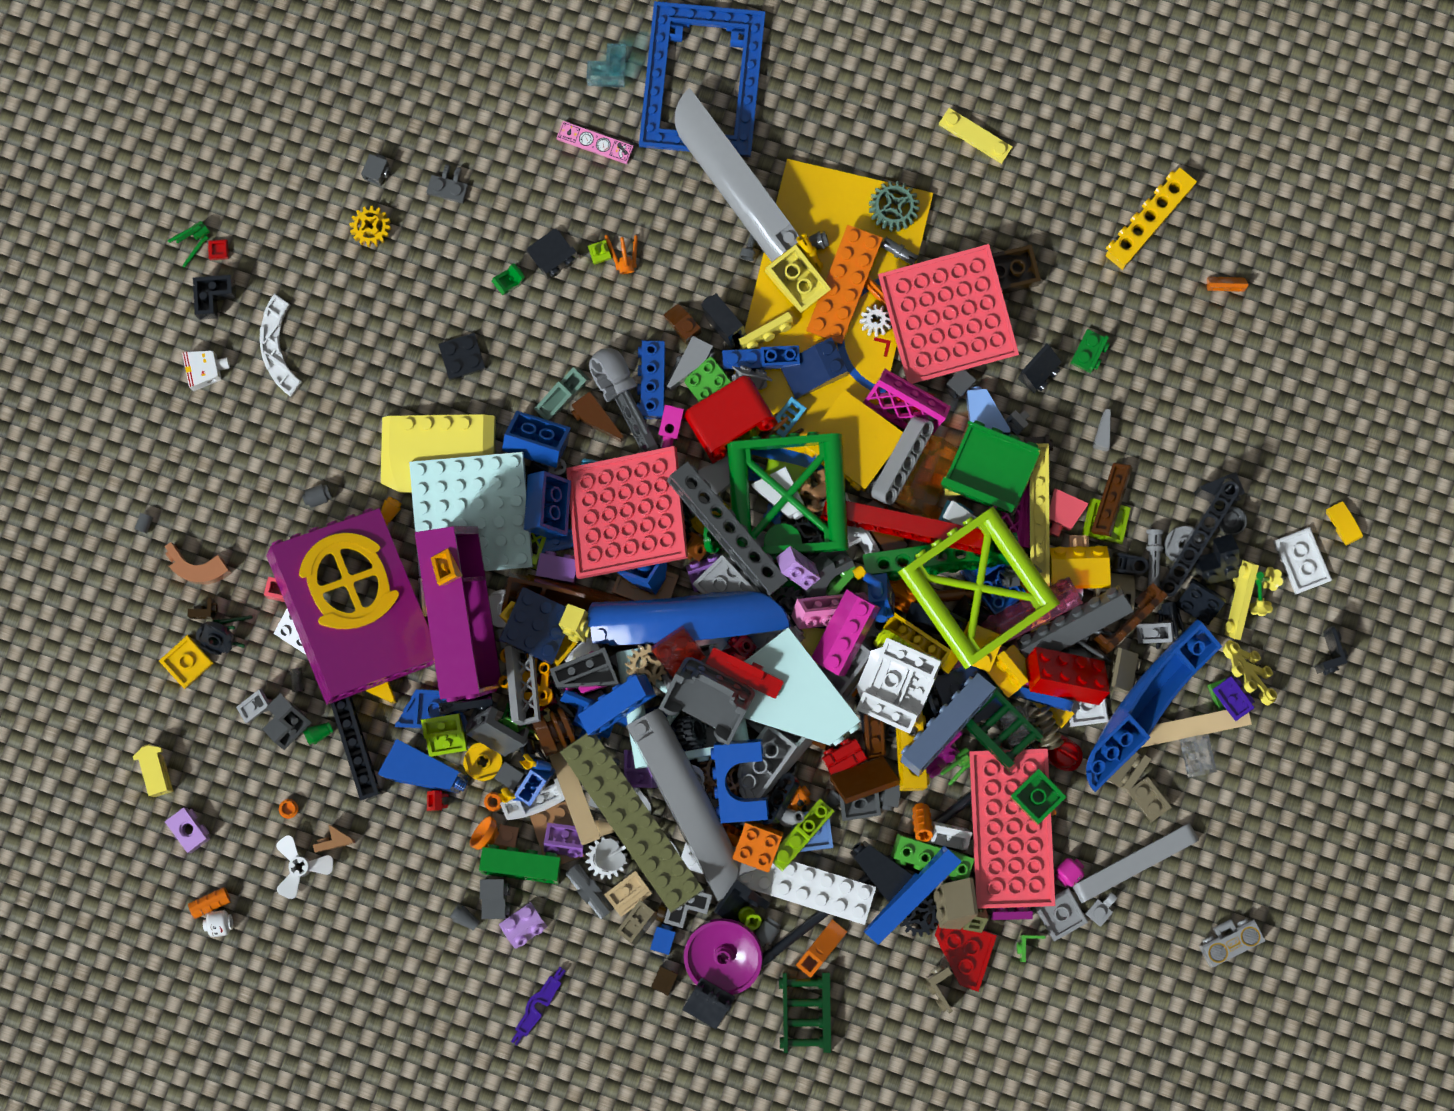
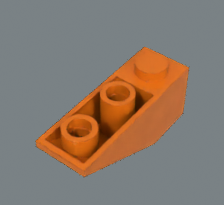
[795,919,847,978]

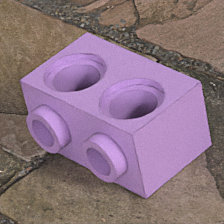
[776,546,820,590]

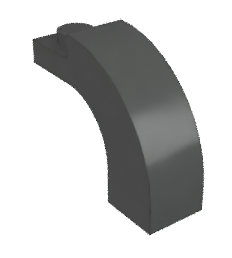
[802,553,854,598]

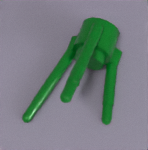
[168,221,210,267]

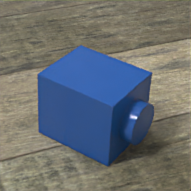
[650,924,676,955]

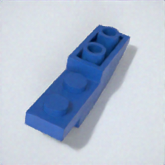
[722,345,800,371]

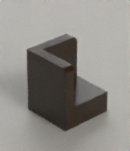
[651,966,678,996]

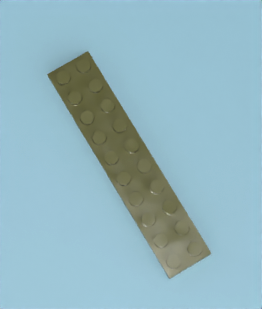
[560,733,704,913]

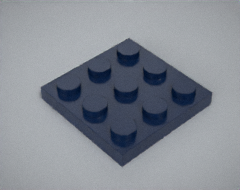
[499,587,566,665]
[934,666,1003,729]

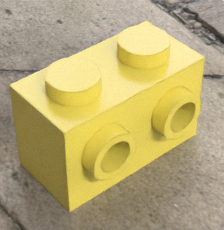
[559,604,591,643]

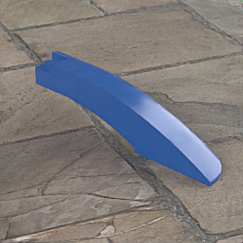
[588,591,790,645]
[1086,620,1222,792]

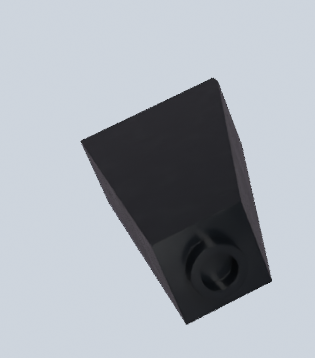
[850,841,913,903]

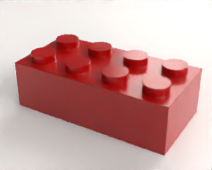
[1025,647,1110,705]

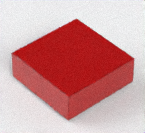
[208,239,229,260]

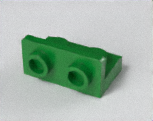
[1070,329,1110,374]

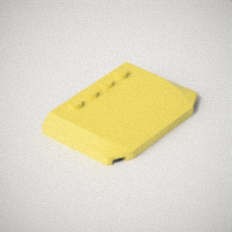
[381,414,496,493]

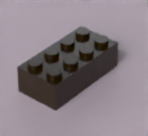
[992,244,1041,294]

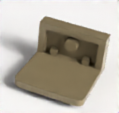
[925,965,953,1013]

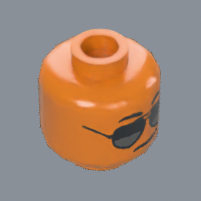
[782,785,811,811]

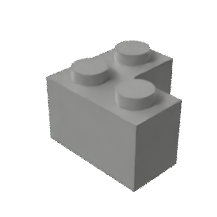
[664,892,712,928]

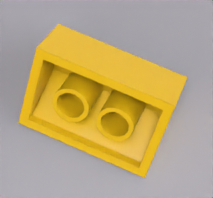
[1050,546,1111,589]

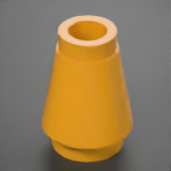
[381,496,402,526]

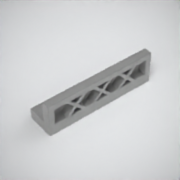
[504,646,541,726]

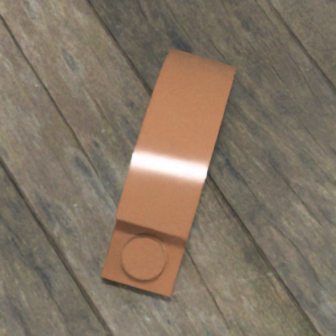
[164,542,232,584]

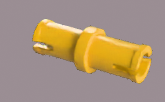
[796,234,823,271]

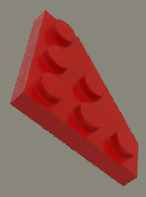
[934,923,997,992]

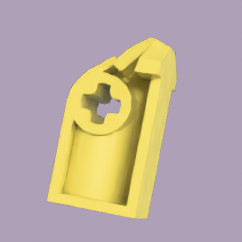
[133,744,174,797]

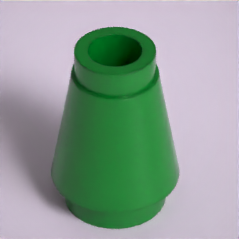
[303,722,333,745]

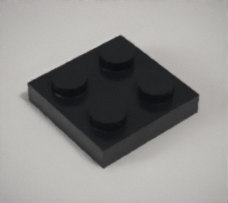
[438,333,486,380]

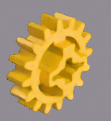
[349,206,391,248]

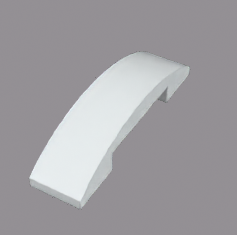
[500,778,565,820]

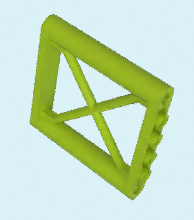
[898,507,1060,669]

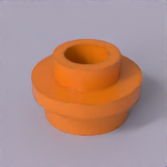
[484,792,502,812]

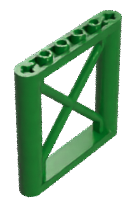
[727,432,849,558]

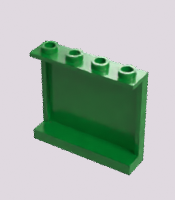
[941,420,1041,516]

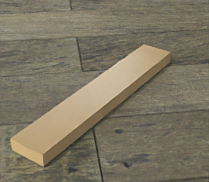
[1141,710,1252,748]
[549,742,600,845]

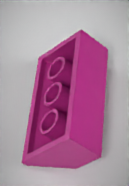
[811,589,881,677]

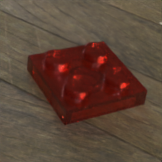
[651,626,706,678]

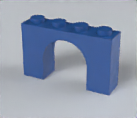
[711,739,769,823]

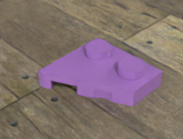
[624,750,657,788]

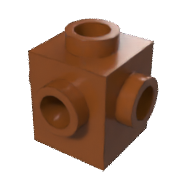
[686,532,707,561]

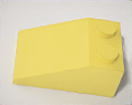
[765,245,831,313]

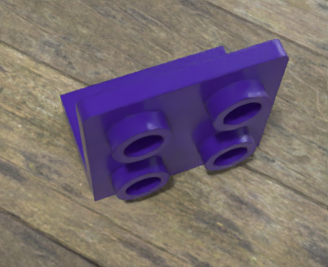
[1212,676,1255,722]

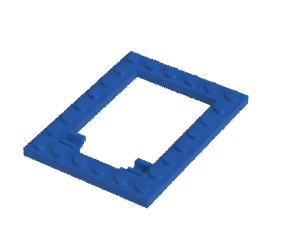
[639,1,765,158]

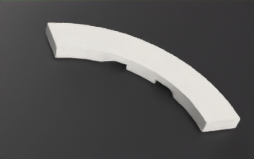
[260,293,303,398]

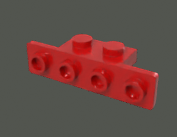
[705,648,784,699]

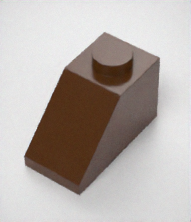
[663,304,701,345]

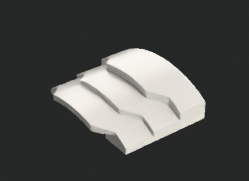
[856,638,942,734]

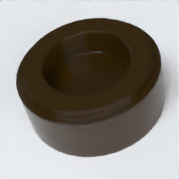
[656,902,668,922]

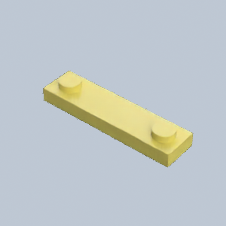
[939,108,1012,164]
[1224,560,1259,640]

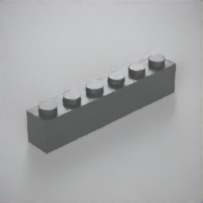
[1017,585,1133,659]

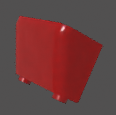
[684,376,778,464]

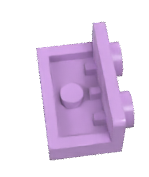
[499,902,548,949]

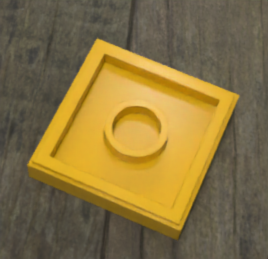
[159,635,214,689]

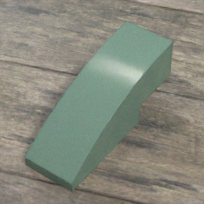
[534,367,591,421]

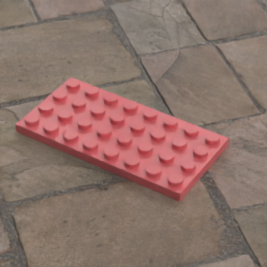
[969,749,1055,909]

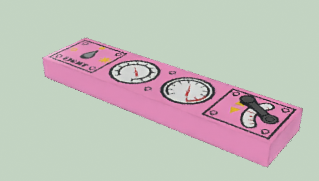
[557,121,634,164]

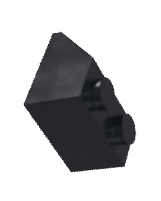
[1018,343,1062,394]
[1194,472,1245,506]

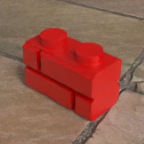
[821,738,867,775]

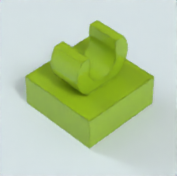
[588,240,612,265]

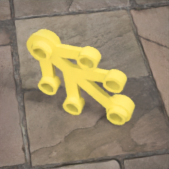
[1223,640,1277,706]

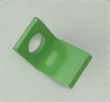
[1017,935,1046,962]

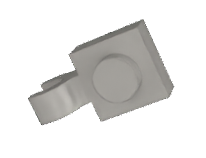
[1085,892,1118,927]

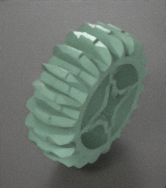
[869,181,920,232]

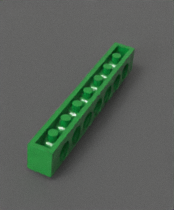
[863,532,1019,581]

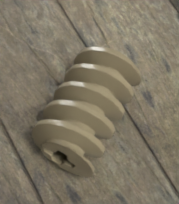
[1028,706,1064,750]

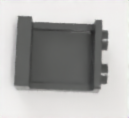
[466,706,529,757]

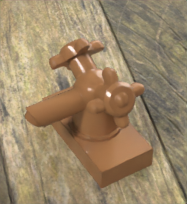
[800,468,826,512]

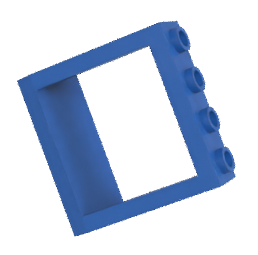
[378,739,468,794]

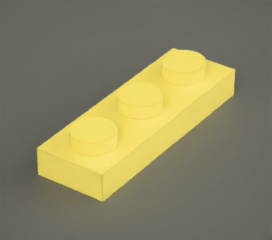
[739,312,794,350]

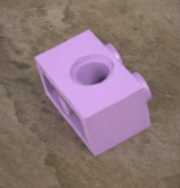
[165,808,210,853]

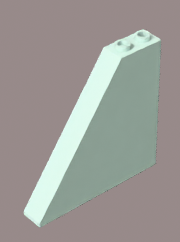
[743,628,861,746]

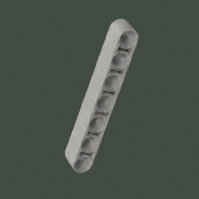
[1073,823,1199,903]

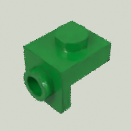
[492,263,525,296]

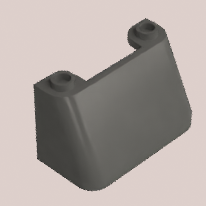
[659,657,755,745]

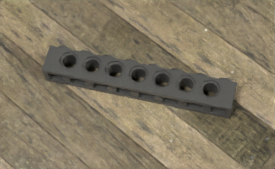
[667,462,788,596]

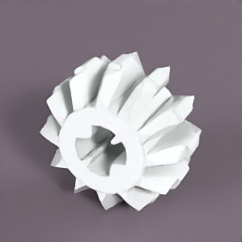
[860,304,891,337]

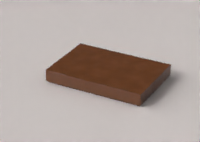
[830,757,900,804]

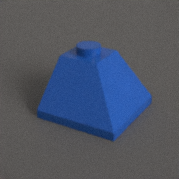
[617,562,667,595]

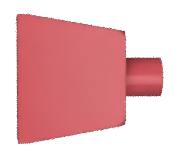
[1049,488,1088,538]

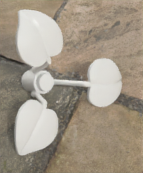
[594,788,680,871]

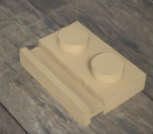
[604,871,652,917]

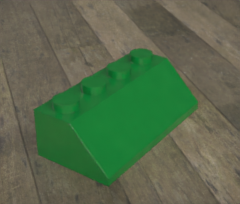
[479,844,561,885]

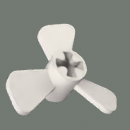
[277,836,333,899]

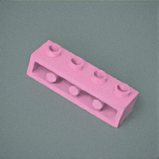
[791,592,868,629]

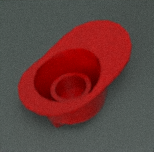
[1038,735,1083,771]

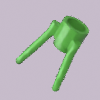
[940,747,970,785]

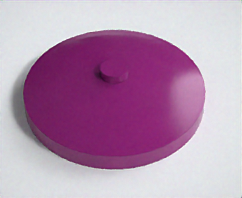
[684,918,763,995]

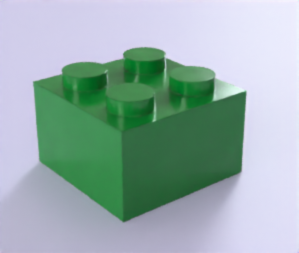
[1010,769,1066,825]

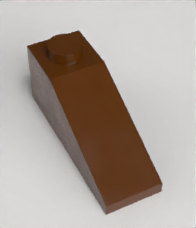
[571,391,624,442]

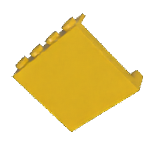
[803,390,903,492]

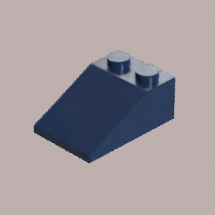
[781,337,848,399]

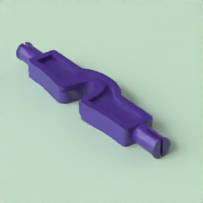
[511,966,566,1046]

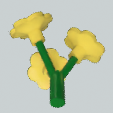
[1233,567,1284,616]

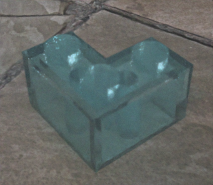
[586,43,627,88]

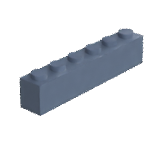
[900,673,996,777]

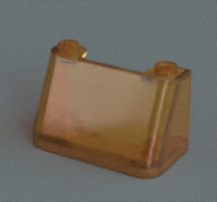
[894,435,958,520]

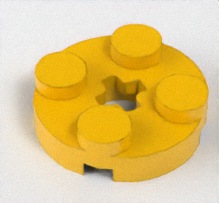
[463,743,503,781]

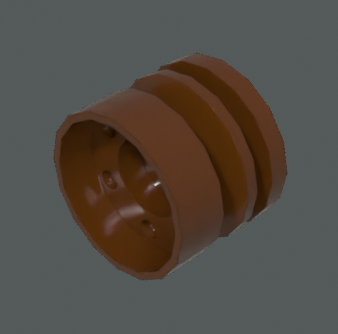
[532,707,576,757]

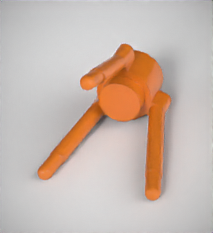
[605,235,638,274]

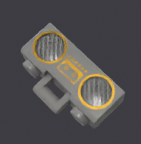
[1199,918,1265,967]

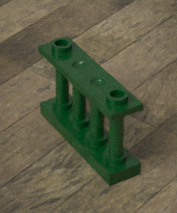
[964,682,1044,772]
[779,972,831,1053]

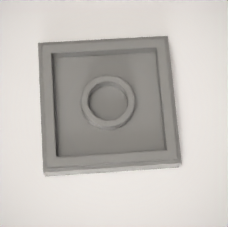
[1035,888,1088,941]

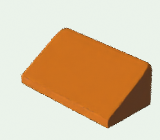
[1207,277,1248,292]

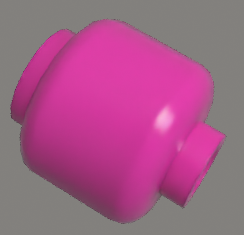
[1055,858,1084,887]

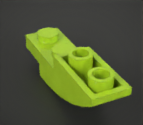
[773,799,835,872]

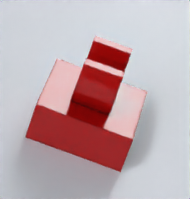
[427,791,448,811]

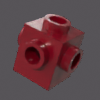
[722,635,757,661]

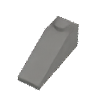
[667,336,715,391]

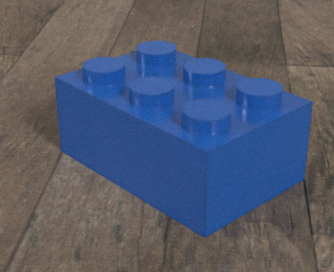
[502,411,571,468]
[524,471,571,539]

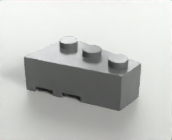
[550,647,619,689]

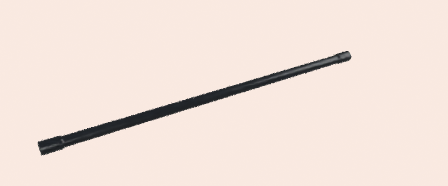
[761,744,1034,969]

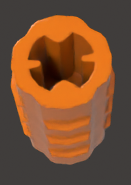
[912,803,933,842]
[188,887,231,919]

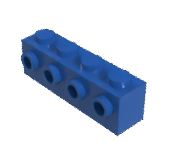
[637,341,665,420]
[578,673,656,735]

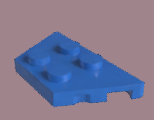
[395,689,468,731]

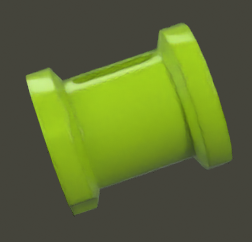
[738,906,762,930]

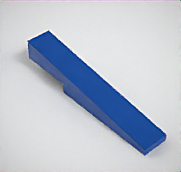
[864,846,962,945]

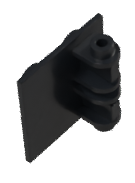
[682,977,735,1029]

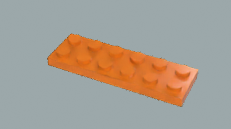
[806,225,883,345]

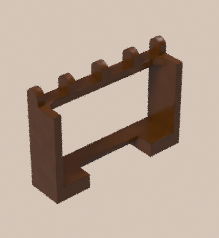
[1092,583,1168,655]

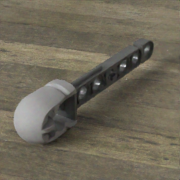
[589,348,659,452]

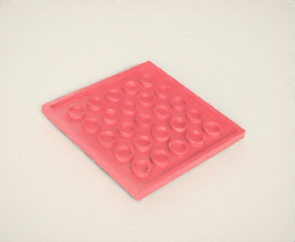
[878,244,1019,384]
[566,446,688,579]

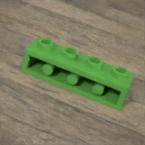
[891,834,974,881]

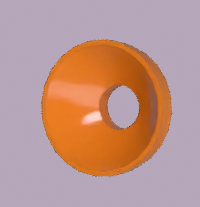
[470,816,499,850]

